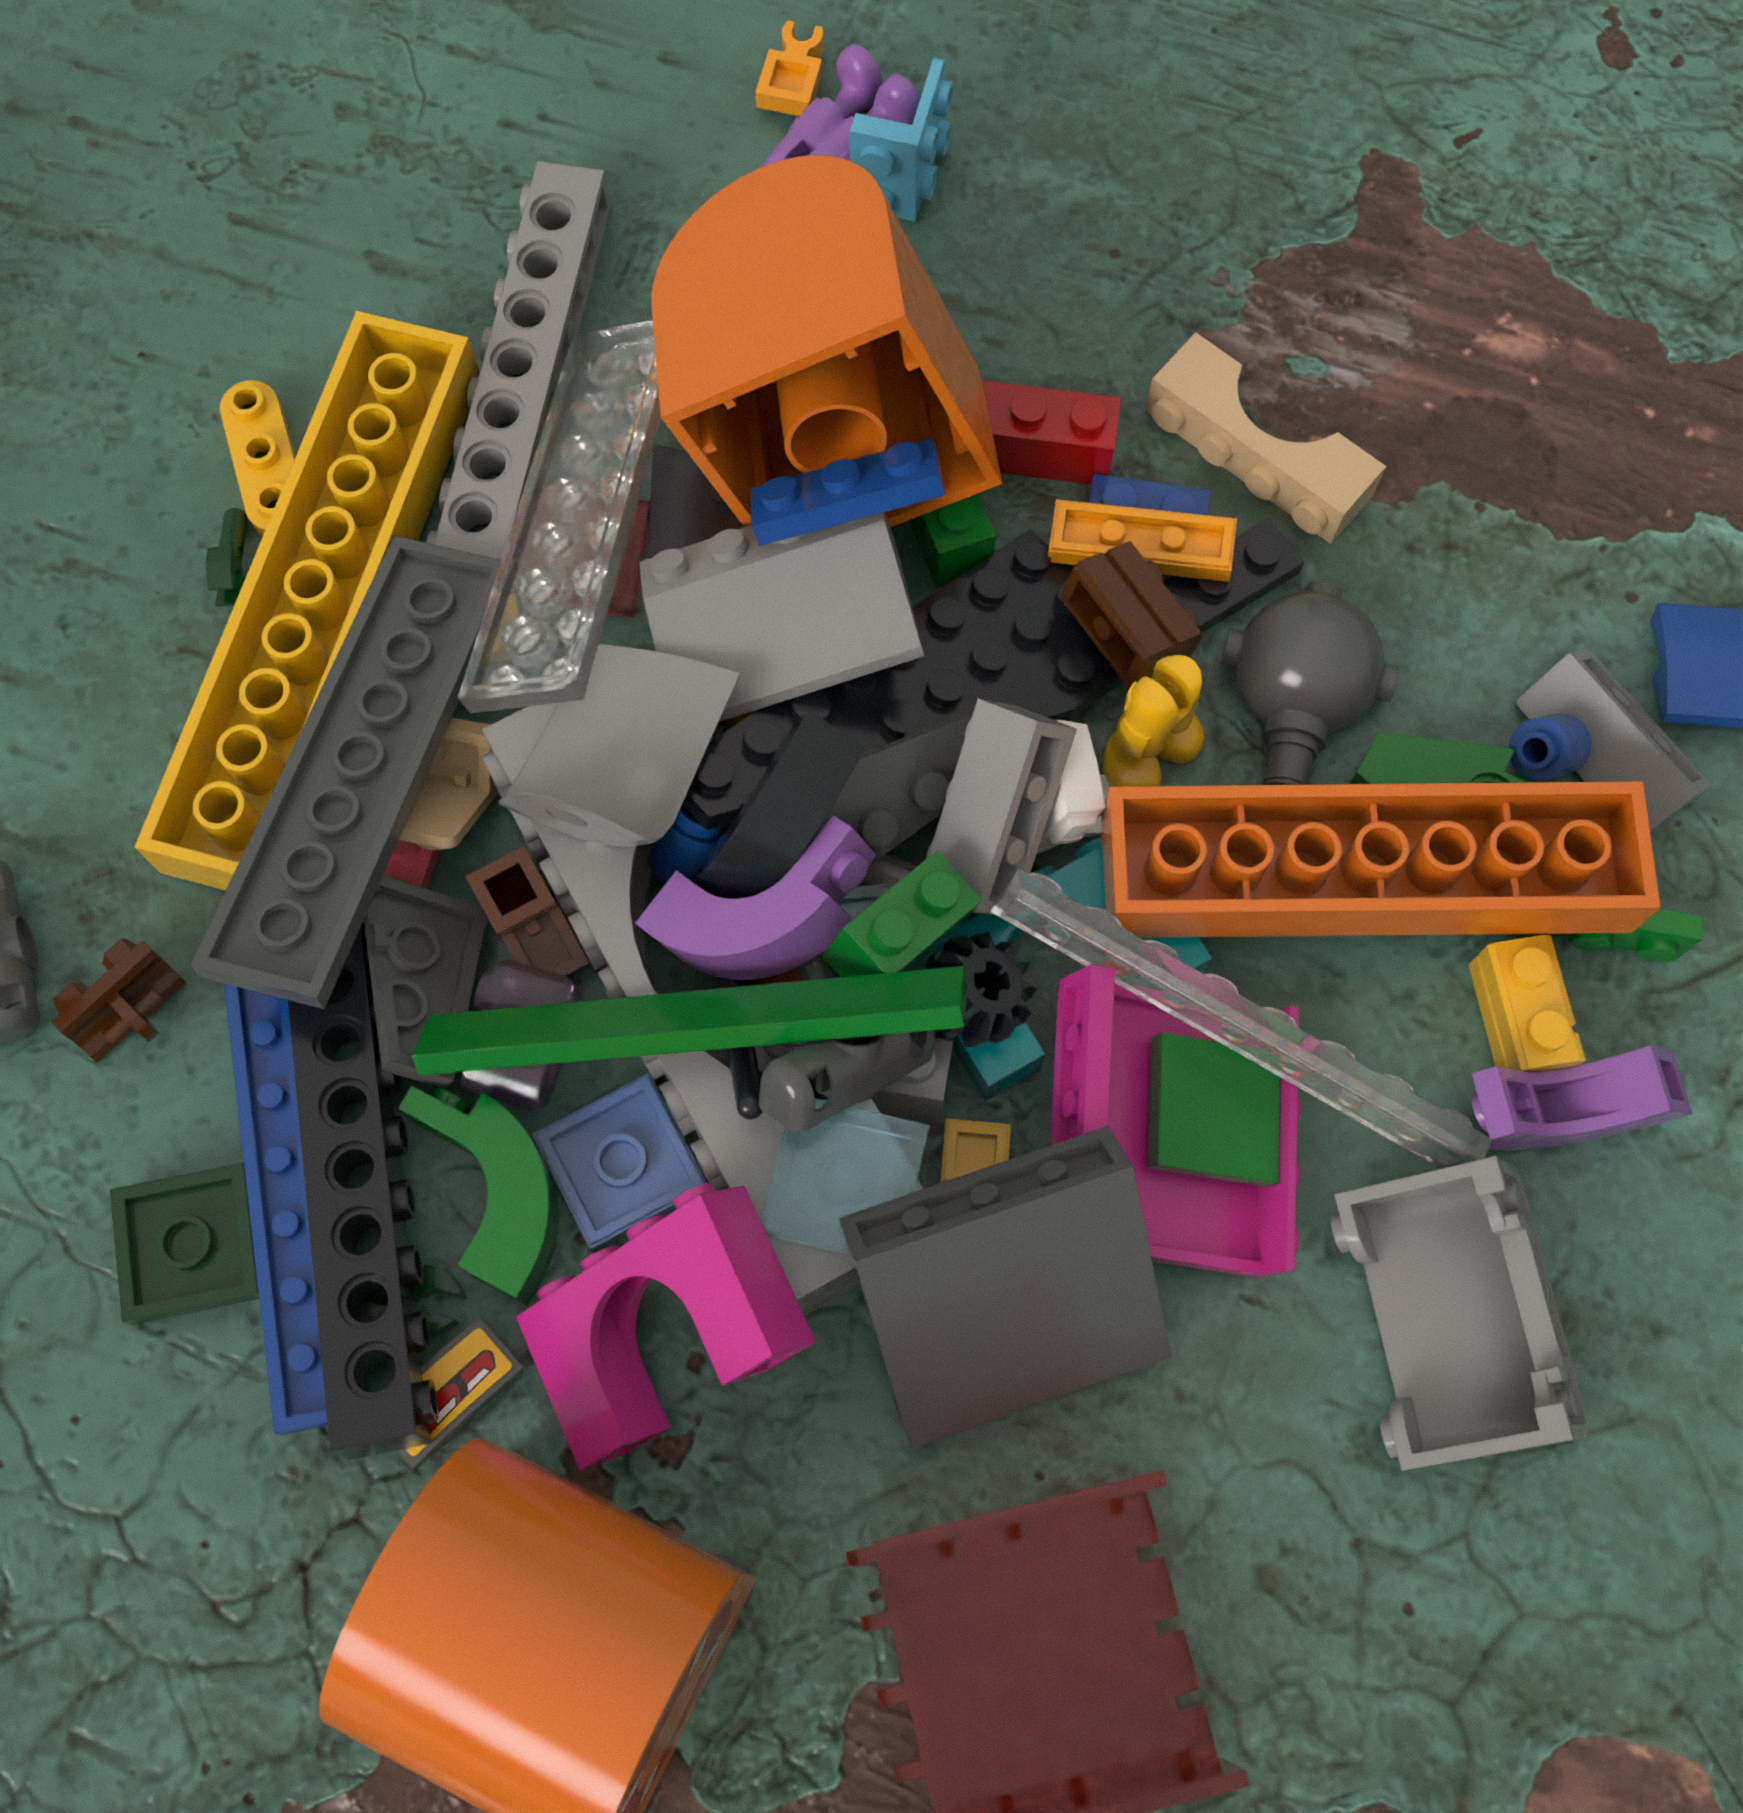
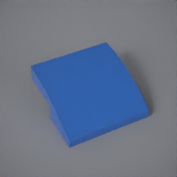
[1650,603,1743,728]

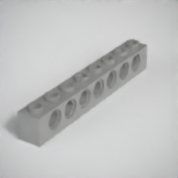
[426,161,611,600]

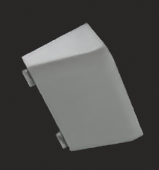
[1331,1156,1589,1471]

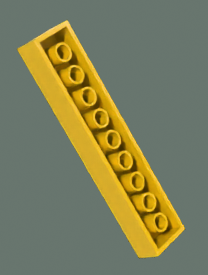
[134,311,480,891]

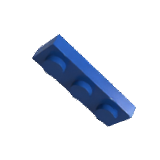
[750,438,945,546]

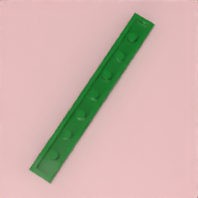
[412,966,967,1075]

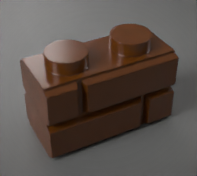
[1060,541,1203,689]

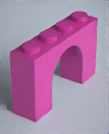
[516,1183,816,1471]

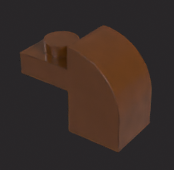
[465,845,591,994]

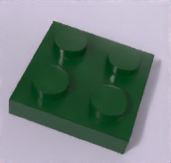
[110,1163,259,1325]

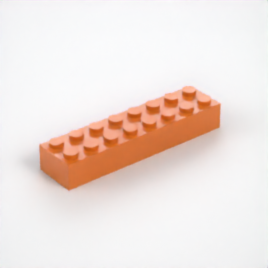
[1101,781,1661,938]

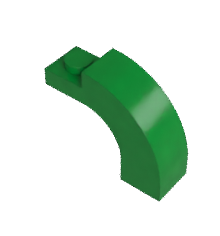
[398,1086,559,1307]

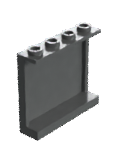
[838,1126,1171,1450]

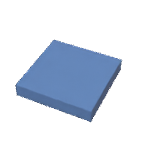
[532,1073,707,1253]

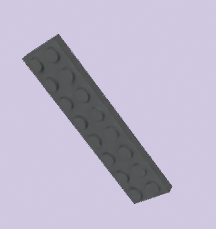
[190,536,513,1009]

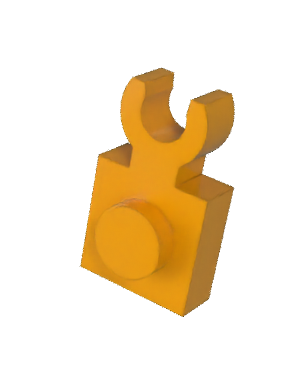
[755,20,824,116]

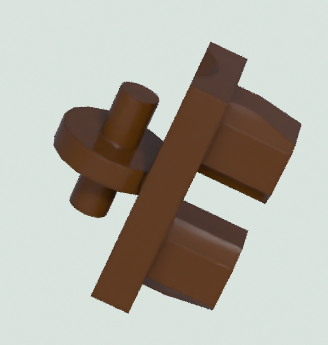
[51,938,186,1063]

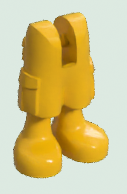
[1102,655,1205,787]

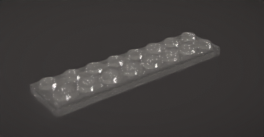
[458,320,661,714]

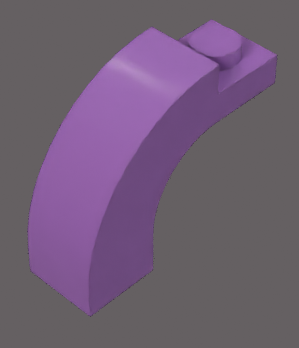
[635,815,877,980]
[1472,1045,1693,1151]

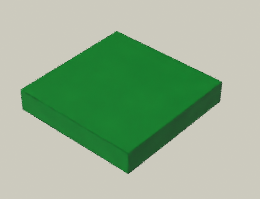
[1147,1032,1281,1187]

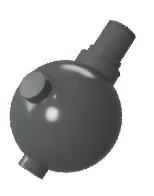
[1220,581,1399,785]

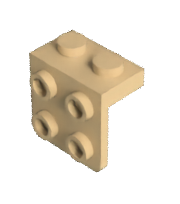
[399,718,499,850]

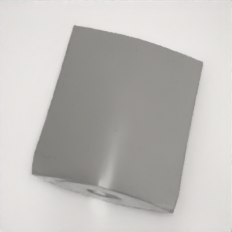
[499,643,741,848]

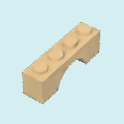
[1145,332,1386,544]

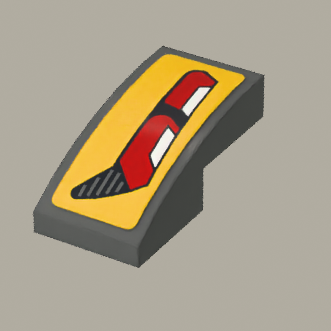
[396,1317,524,1471]

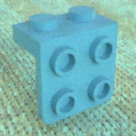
[850,57,954,222]

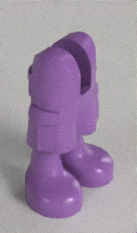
[763,43,921,166]

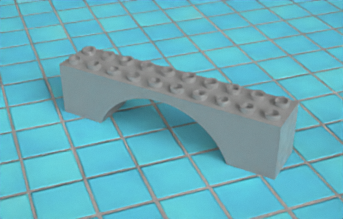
[481,688,923,1316]

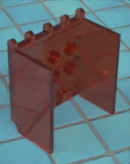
[845,1470,1249,1813]

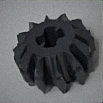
[924,931,1037,1048]

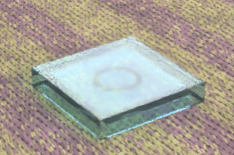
[761,1098,930,1255]

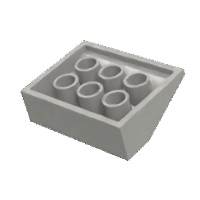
[639,512,925,722]

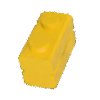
[1468,934,1586,1072]

